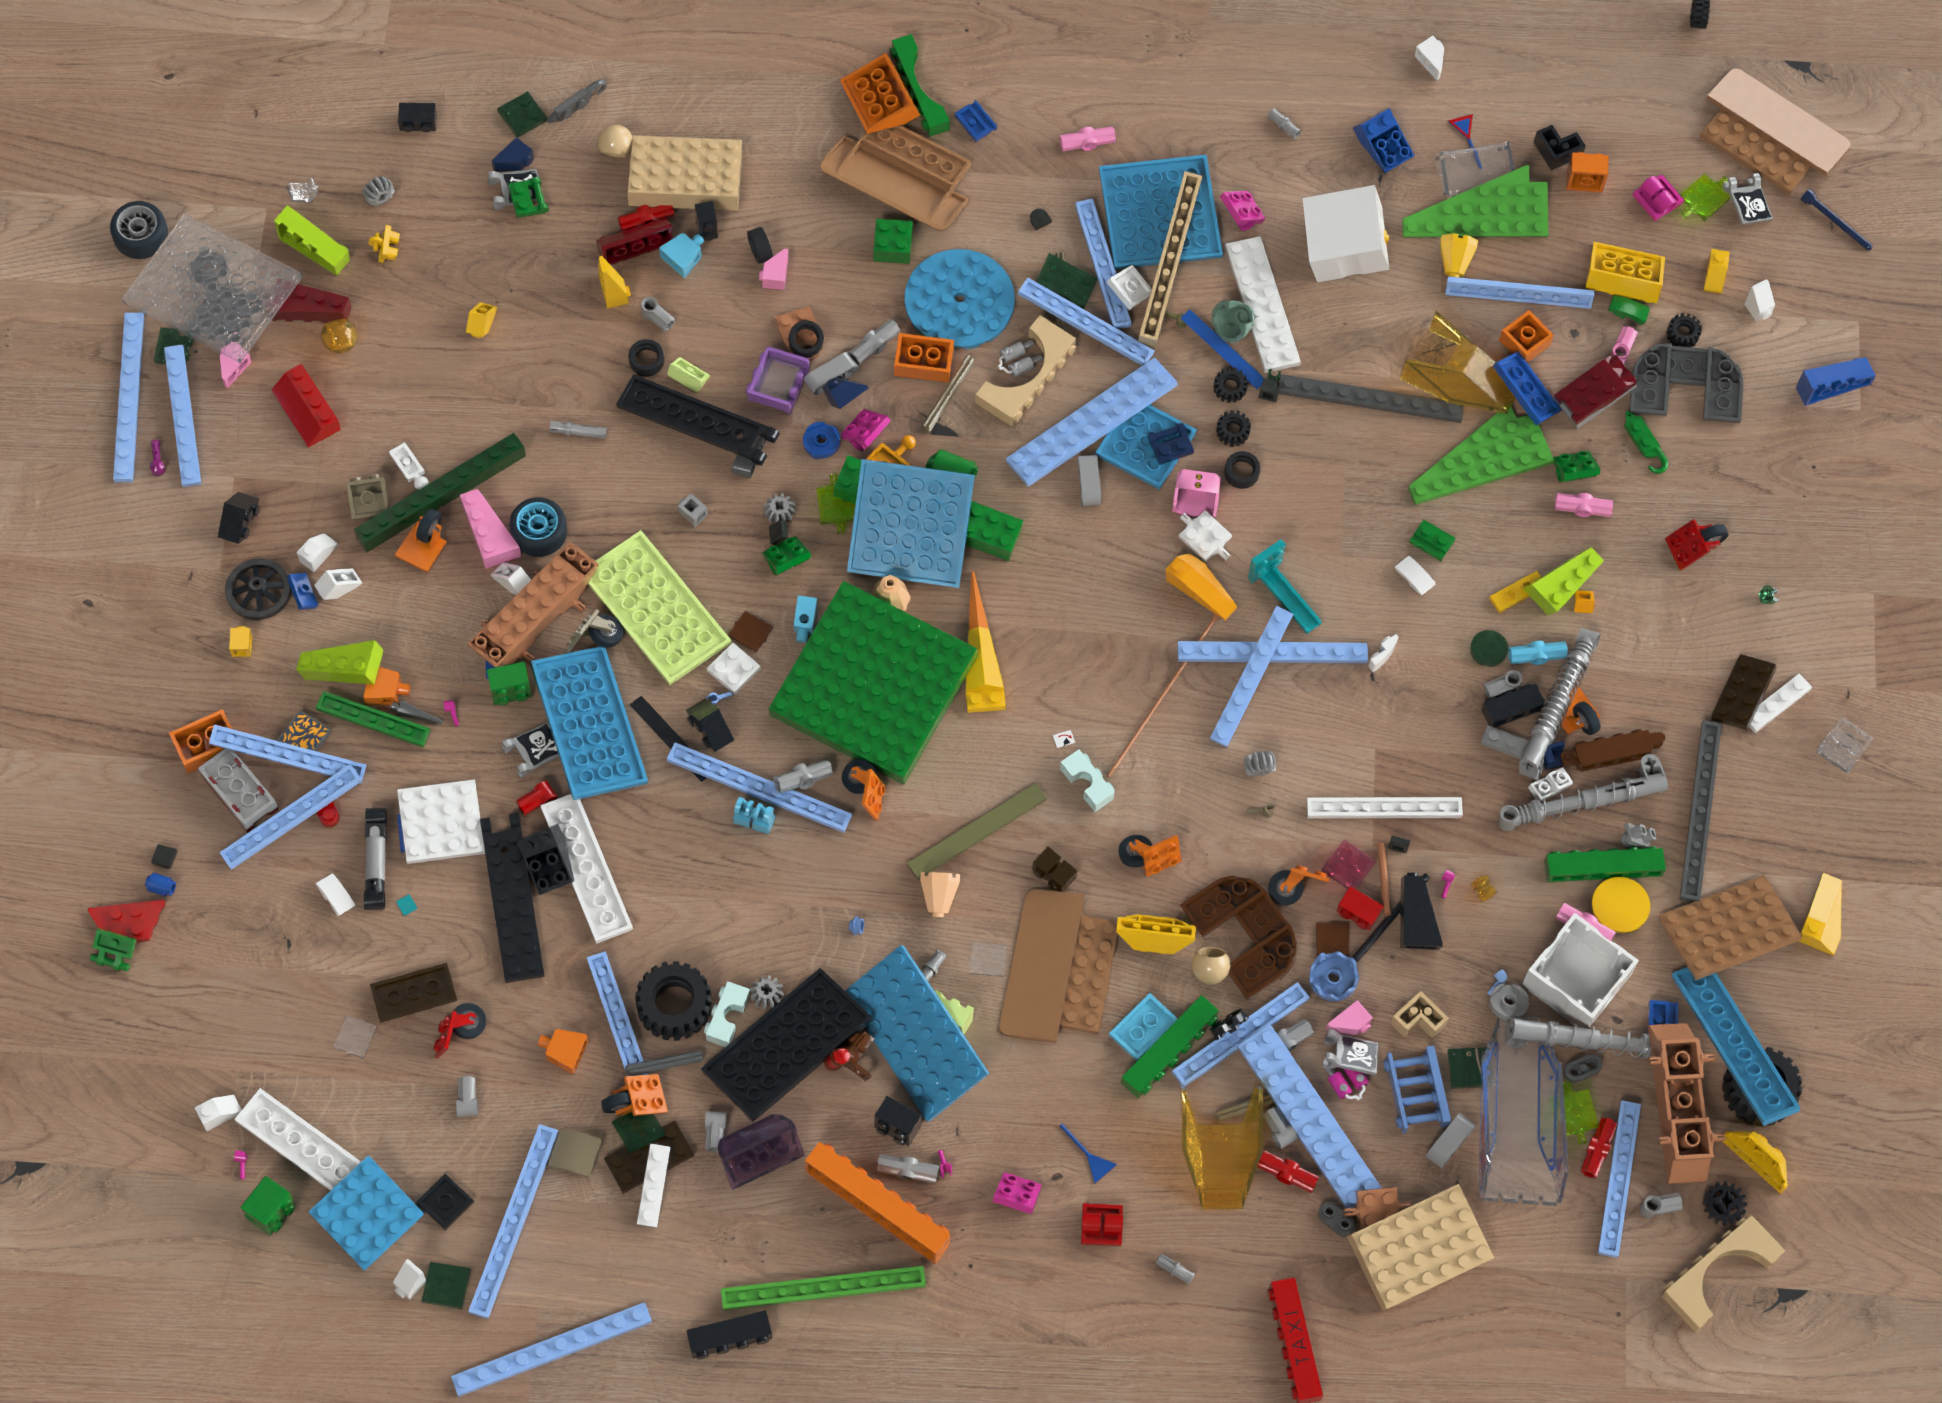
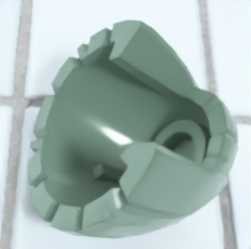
[1211,300,1255,343]

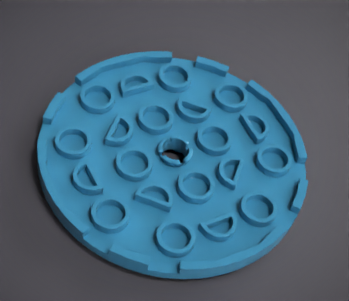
[905,249,1015,350]

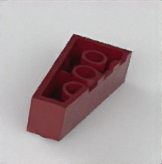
[266,279,352,324]

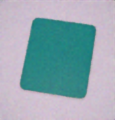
[396,894,418,916]

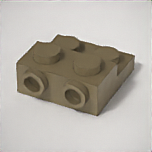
[346,474,389,520]

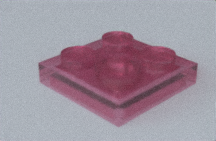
[1321,839,1376,889]

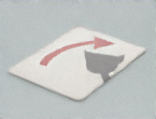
[1053,730,1075,748]

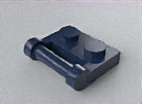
[1147,422,1194,465]

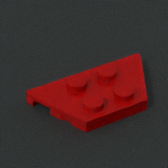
[88,900,165,943]

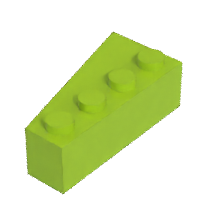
[274,205,350,276]
[296,640,384,685]

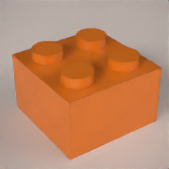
[1566,152,1609,193]
[1499,310,1554,363]

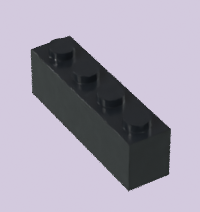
[686,1310,772,1360]

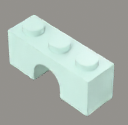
[1060,750,1115,812]
[704,981,750,1047]

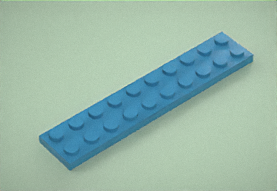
[1672,967,1800,1126]

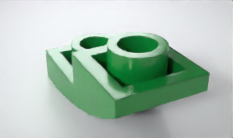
[1608,295,1650,325]

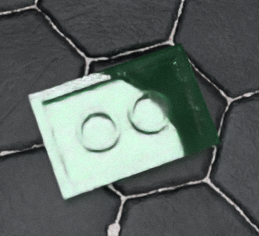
[1036,253,1098,309]

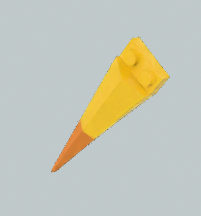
[966,570,1006,713]

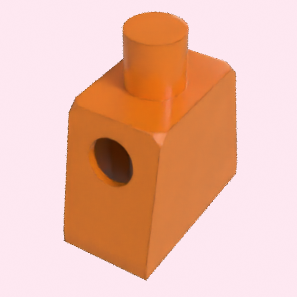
[363,667,411,706]
[538,1029,588,1075]

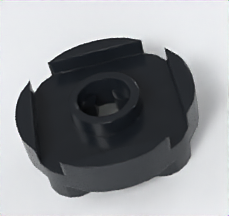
[1210,1009,1249,1040]

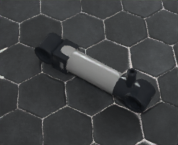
[364,808,387,910]

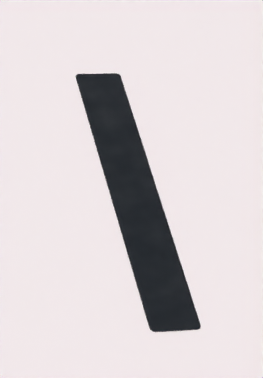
[630,696,706,782]

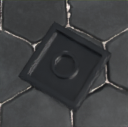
[416,1174,474,1231]

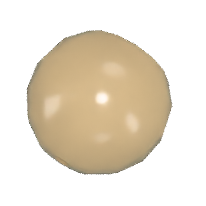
[598,125,633,158]
[1191,947,1230,985]

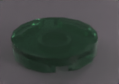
[1470,630,1508,667]

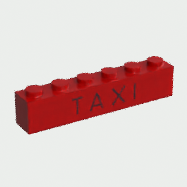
[1267,1277,1323,1403]

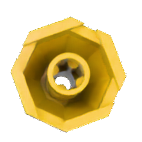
[1439,233,1478,278]

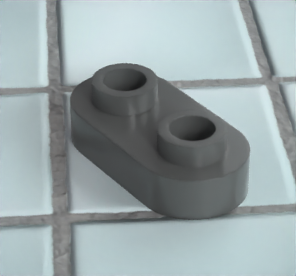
[1564,1054,1602,1083]
[1318,1202,1355,1237]

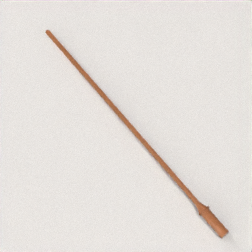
[1107,613,1220,778]

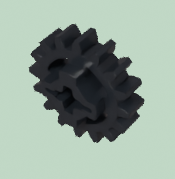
[1702,1181,1747,1226]

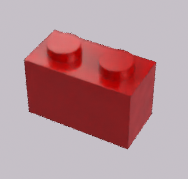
[1337,886,1384,931]

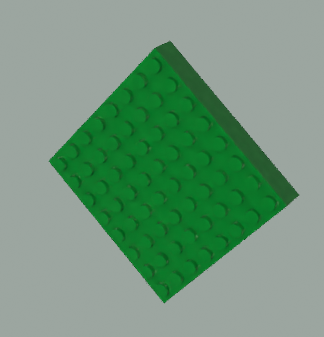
[768,581,978,785]

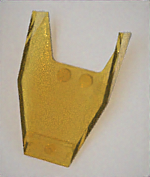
[1400,311,1516,414]
[1180,1084,1263,1209]

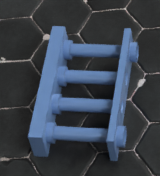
[1383,1046,1451,1134]

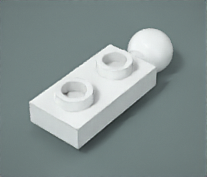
[389,442,429,490]

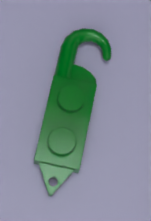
[1624,411,1669,474]

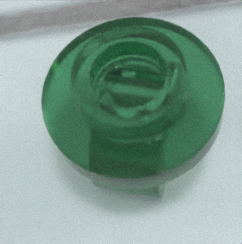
[1759,585,1779,604]

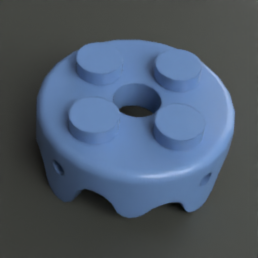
[1309,951,1359,1002]

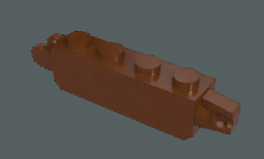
[1560,729,1665,772]

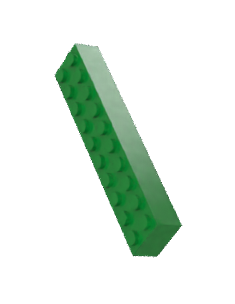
[833,455,1024,561]

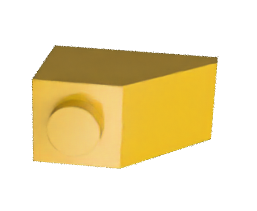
[1703,249,1730,294]
[466,302,497,338]

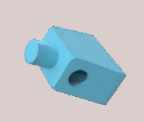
[659,233,704,278]
[793,595,818,643]

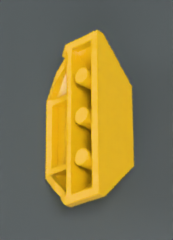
[1116,914,1196,955]
[1722,1131,1788,1194]

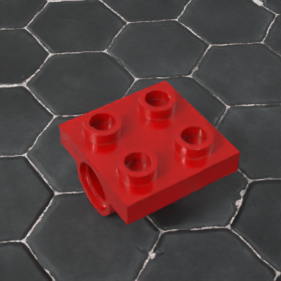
[1081,1203,1123,1247]

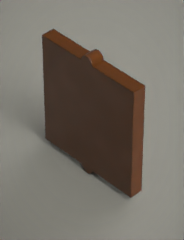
[728,611,773,653]
[1316,921,1349,957]

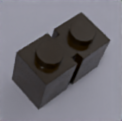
[1032,846,1078,892]

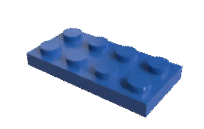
[1493,351,1562,426]

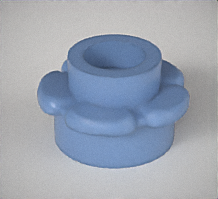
[849,916,864,935]

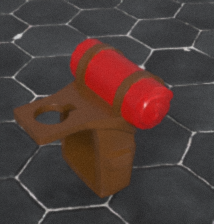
[824,1032,874,1081]

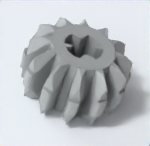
[362,175,395,207]
[764,493,796,523]
[1243,751,1276,777]
[750,975,784,1010]

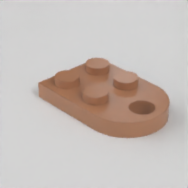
[775,306,823,361]

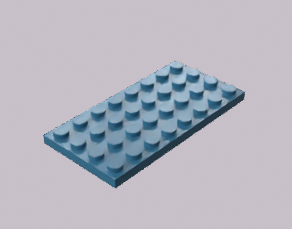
[530,646,648,801]
[845,945,990,1121]

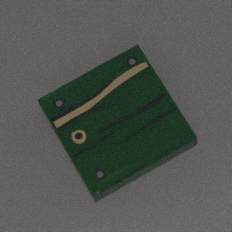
[1447,1047,1492,1089]

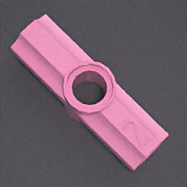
[1060,126,1116,151]
[1610,326,1638,364]
[1554,493,1613,517]
[1556,903,1616,941]

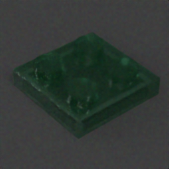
[497,91,547,138]
[612,1112,665,1154]
[422,1262,471,1310]

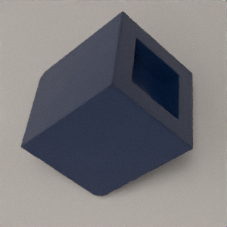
[1544,741,1565,771]

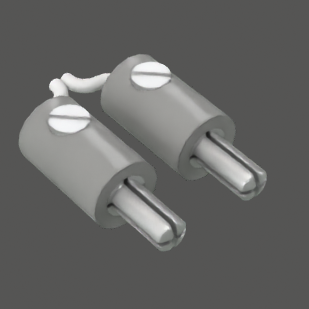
[998,340,1043,378]

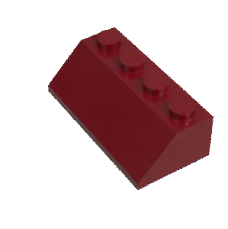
[596,218,673,265]

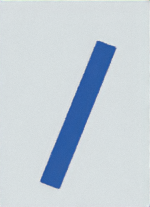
[1181,310,1264,389]

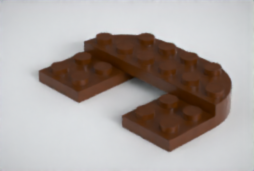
[1180,876,1297,1000]

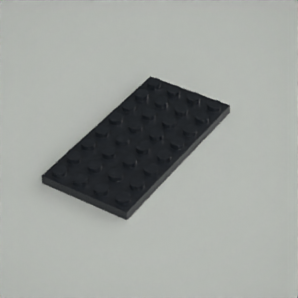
[701,968,873,1122]

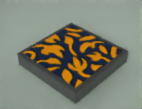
[277,710,332,751]

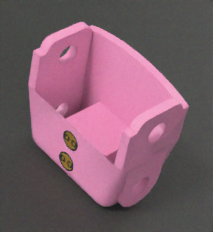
[1172,469,1221,518]

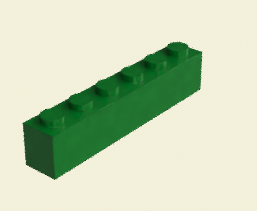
[1544,846,1666,883]
[1121,995,1219,1099]

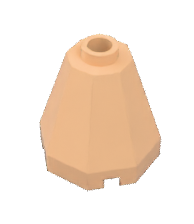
[871,575,911,612]
[920,872,960,917]

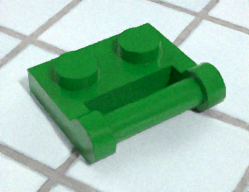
[508,177,549,218]

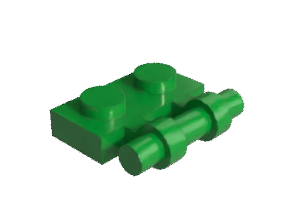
[90,928,137,972]

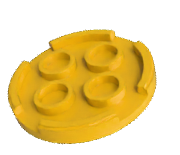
[1591,877,1650,933]

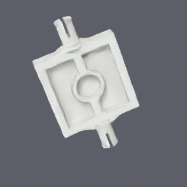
[1179,510,1232,562]

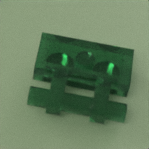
[154,327,193,365]

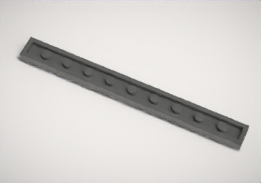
[1279,374,1464,423]
[1679,720,1722,902]

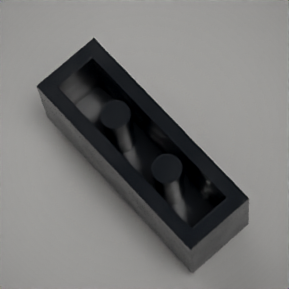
[1481,684,1545,728]

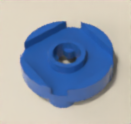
[803,422,840,459]

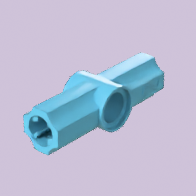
[1508,641,1568,665]

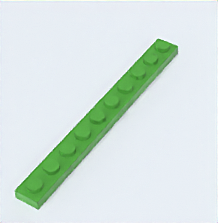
[721,1266,926,1310]

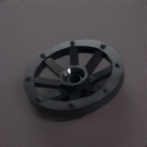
[225,559,291,620]

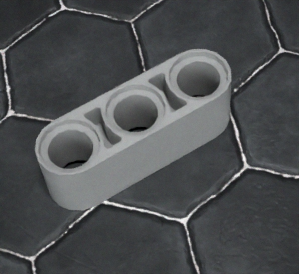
[804,352,859,395]
[1078,455,1101,506]
[1425,1113,1476,1169]

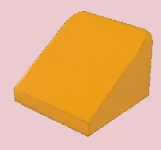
[1574,590,1595,613]

